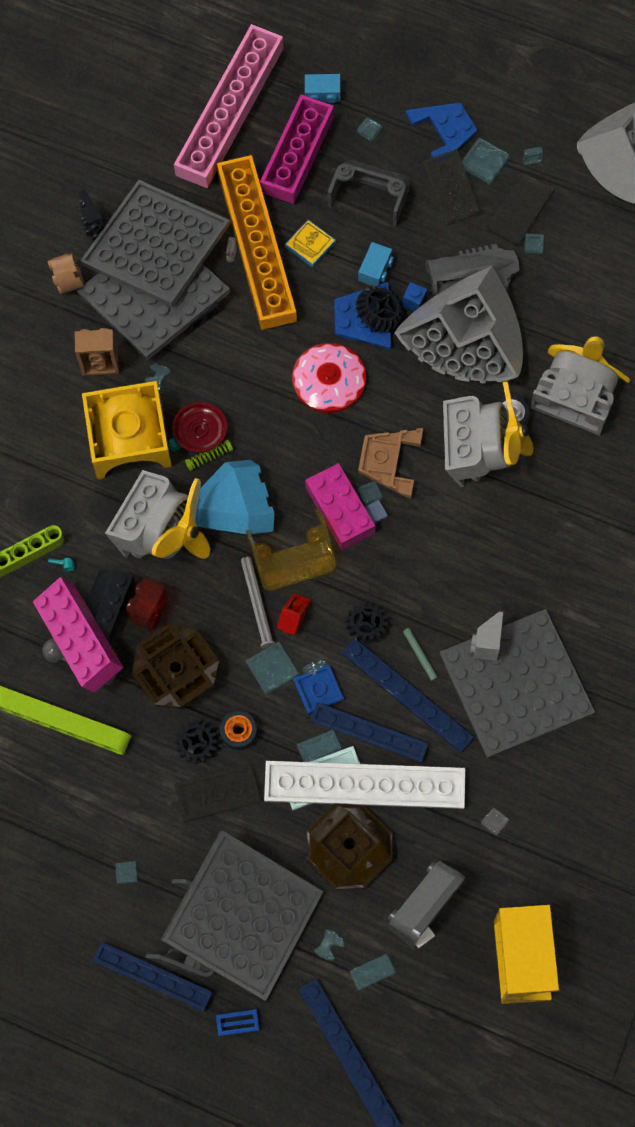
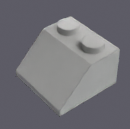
[470,612,503,661]

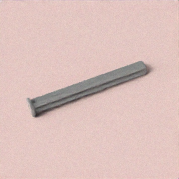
[241,557,276,649]

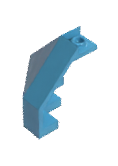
[196,460,274,534]

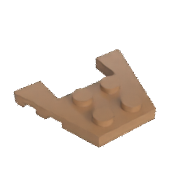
[358,428,423,498]

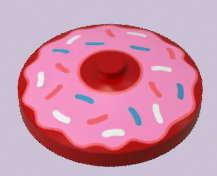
[292,343,366,414]

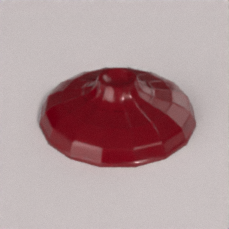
[172,402,228,452]

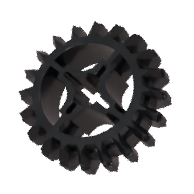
[355,285,404,333]

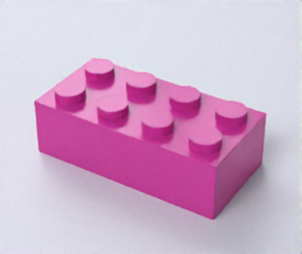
[305,463,375,551]

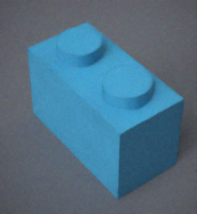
[305,74,340,103]
[358,242,394,286]

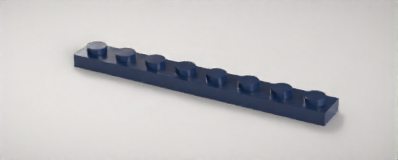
[342,638,474,753]
[299,979,401,1127]

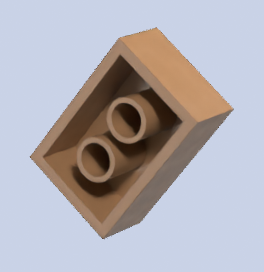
[75,328,119,376]

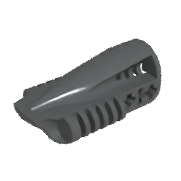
[425,243,519,297]

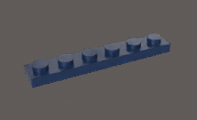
[310,702,428,762]
[92,942,213,1012]

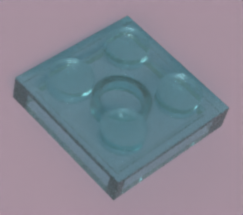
[460,138,509,184]
[245,642,299,695]

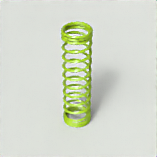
[185,440,233,471]

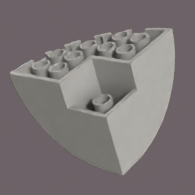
[577,103,635,204]
[394,266,523,383]

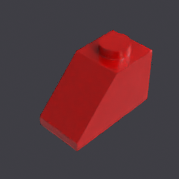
[277,593,311,635]

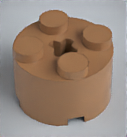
[48,252,84,295]

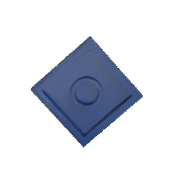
[293,664,344,715]

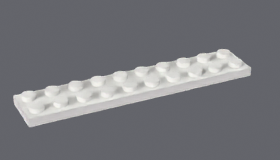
[264,761,465,809]

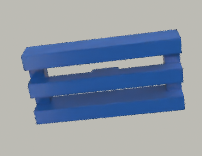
[216,1009,260,1037]

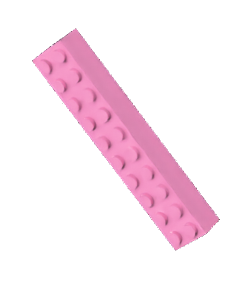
[174,24,284,189]

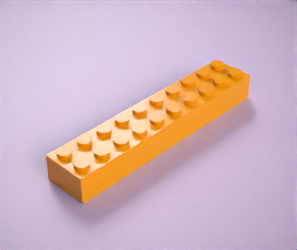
[217,155,297,330]

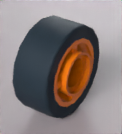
[220,711,258,750]

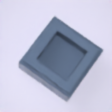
[365,500,388,525]

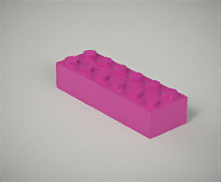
[260,95,334,204]
[33,577,123,693]

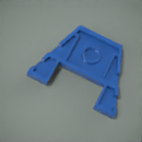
[406,103,477,168]
[334,282,391,350]

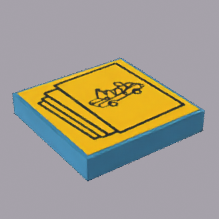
[285,220,336,268]

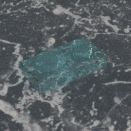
[297,730,341,762]
[349,954,395,991]

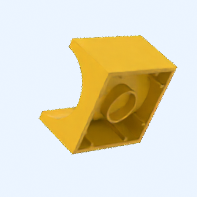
[82,381,172,479]
[494,905,559,1004]

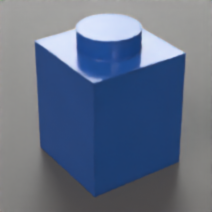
[403,282,427,312]

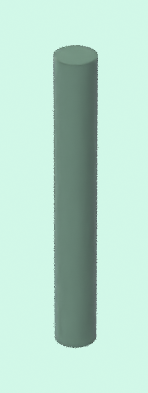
[403,628,438,681]

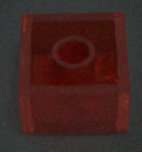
[126,577,169,631]

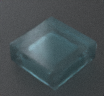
[357,117,382,142]
[523,147,543,165]
[524,233,544,254]
[358,481,383,506]
[115,861,138,884]

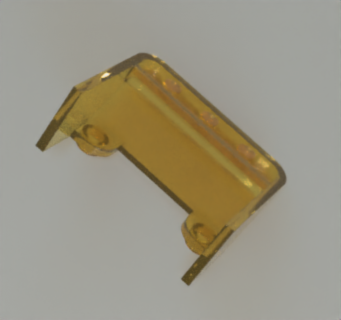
[246,508,336,591]

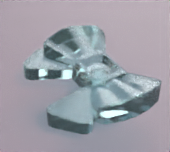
[145,363,171,390]
[302,659,326,676]
[314,930,344,960]

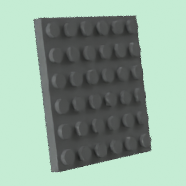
[80,180,230,307]
[77,264,231,360]
[439,609,595,759]
[161,831,323,1001]

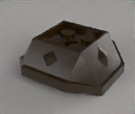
[132,623,220,709]
[307,803,393,891]

